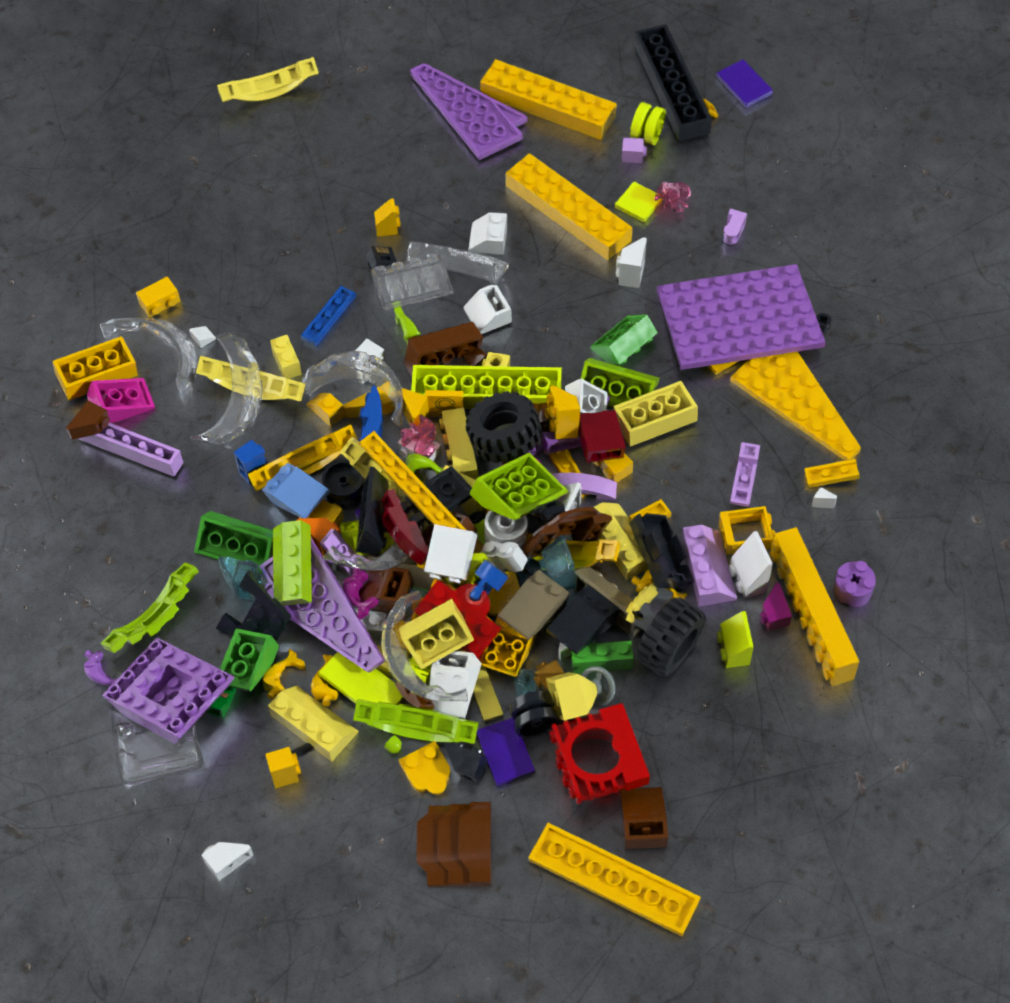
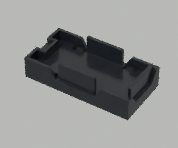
[629,513,694,590]

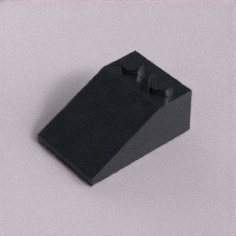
[546,585,619,655]

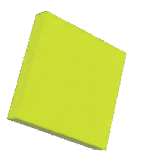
[615,182,663,223]

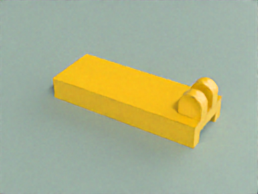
[805,459,860,488]

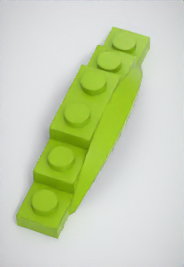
[100,562,199,653]
[353,699,479,744]

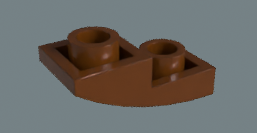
[395,679,435,710]

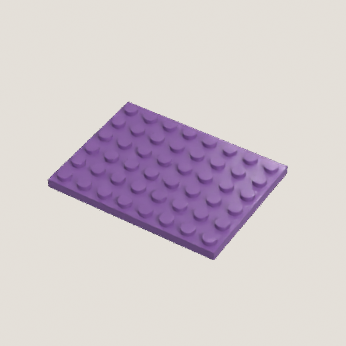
[657,264,825,370]

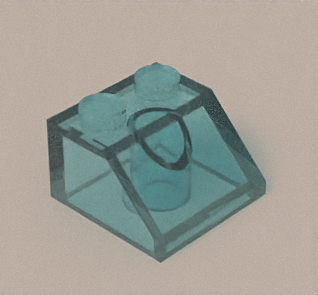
[539,534,575,590]

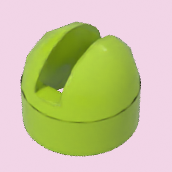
[384,735,402,753]

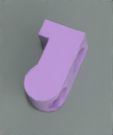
[723,208,747,245]

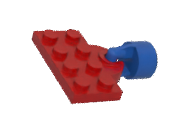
[414,559,508,659]

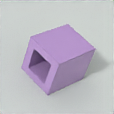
[622,138,647,163]

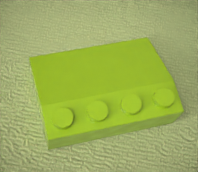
[470,452,568,520]

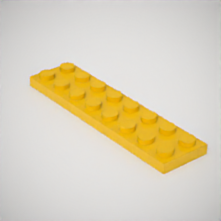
[528,823,701,937]

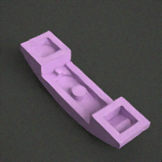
[730,442,760,507]
[552,473,617,500]

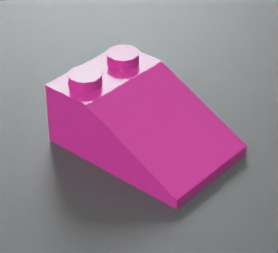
[86,378,155,423]

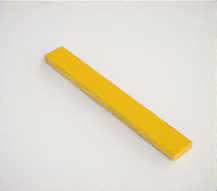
[359,431,466,530]

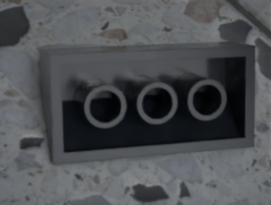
[356,466,389,556]

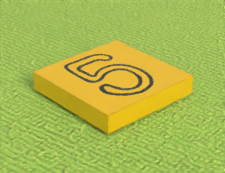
[425,390,464,417]

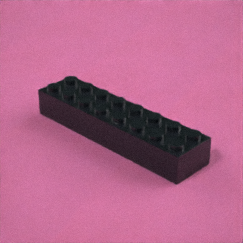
[634,24,712,141]

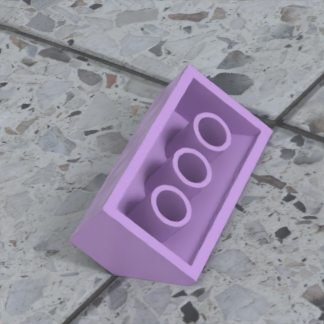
[682,525,737,607]

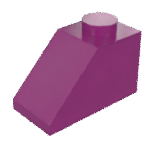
[759,583,792,631]

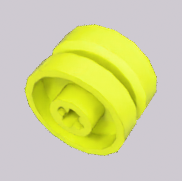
[630,102,666,145]

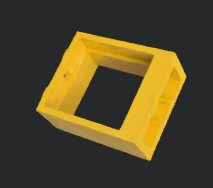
[719,506,775,555]

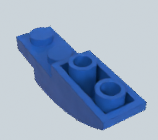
[358,386,383,442]

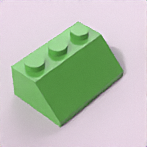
[590,315,658,365]

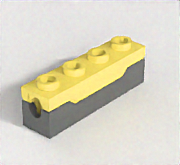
[626,582,674,631]

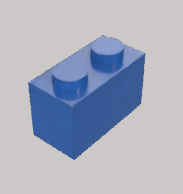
[234,440,268,484]

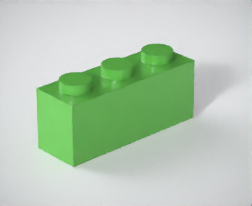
[571,640,634,674]

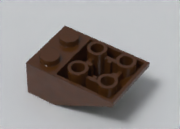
[352,566,414,615]
[620,787,668,849]

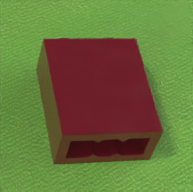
[578,410,626,463]

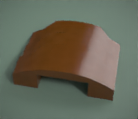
[521,507,612,559]
[416,802,491,887]

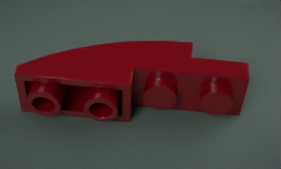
[381,489,429,565]

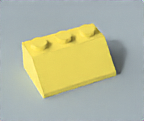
[399,599,474,669]

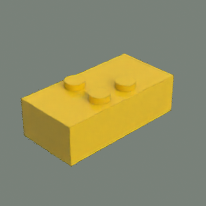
[52,336,138,401]

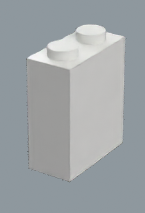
[424,525,477,584]

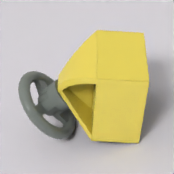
[546,666,615,720]

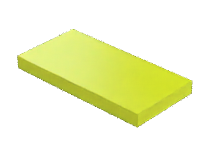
[318,652,404,705]

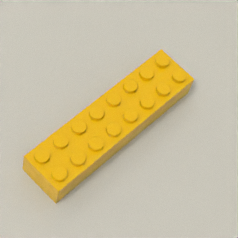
[480,59,617,140]
[506,153,632,261]
[770,527,860,686]

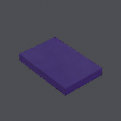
[716,59,773,108]
[476,718,535,786]

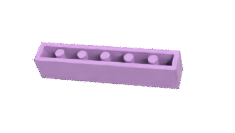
[78,423,183,477]

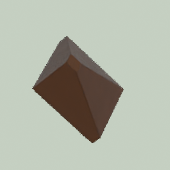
[463,348,487,366]

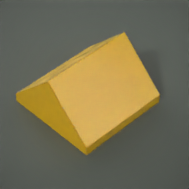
[400,388,429,433]

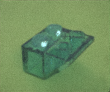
[218,556,262,602]

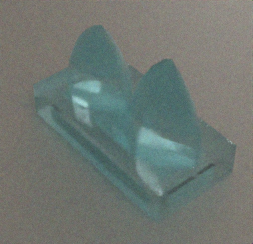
[513,669,536,697]

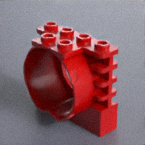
[549,703,650,804]

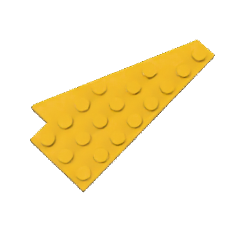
[730,352,861,461]

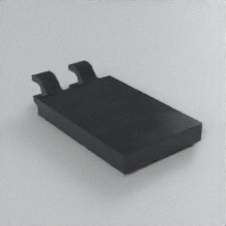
[400,466,472,528]

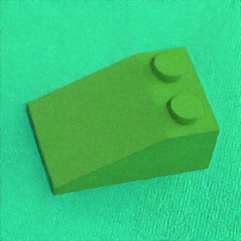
[220,629,279,691]

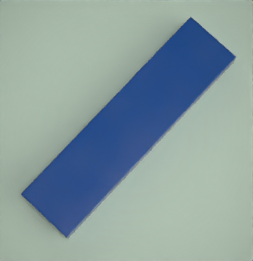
[300,286,356,346]

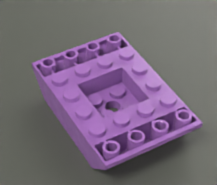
[102,638,234,744]

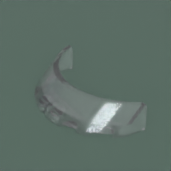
[406,241,509,286]
[100,318,198,392]
[190,332,263,445]
[301,351,403,428]
[323,489,424,571]
[381,590,468,702]

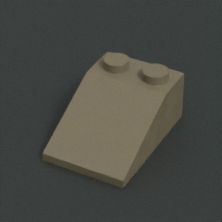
[498,570,570,640]

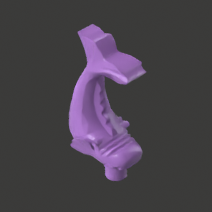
[84,650,118,686]

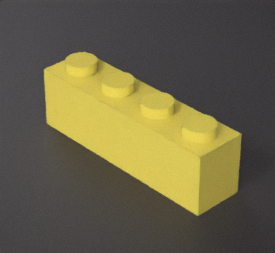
[439,407,478,480]

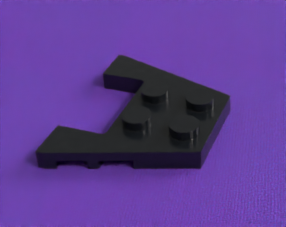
[216,570,292,642]

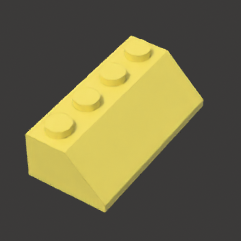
[613,381,698,446]
[594,502,648,580]
[268,685,358,762]

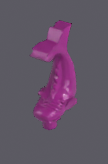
[342,568,379,620]

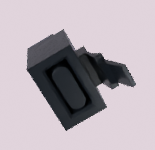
[366,245,398,285]

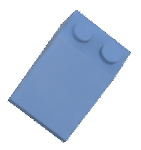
[262,463,331,518]

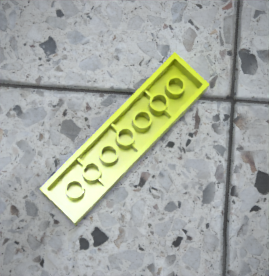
[411,365,562,409]

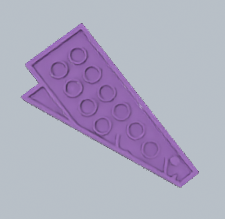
[410,63,527,160]
[259,538,385,673]

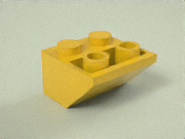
[545,386,581,439]

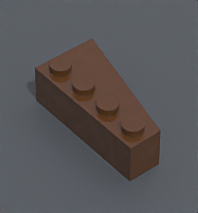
[403,321,483,376]

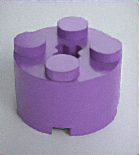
[833,561,876,607]

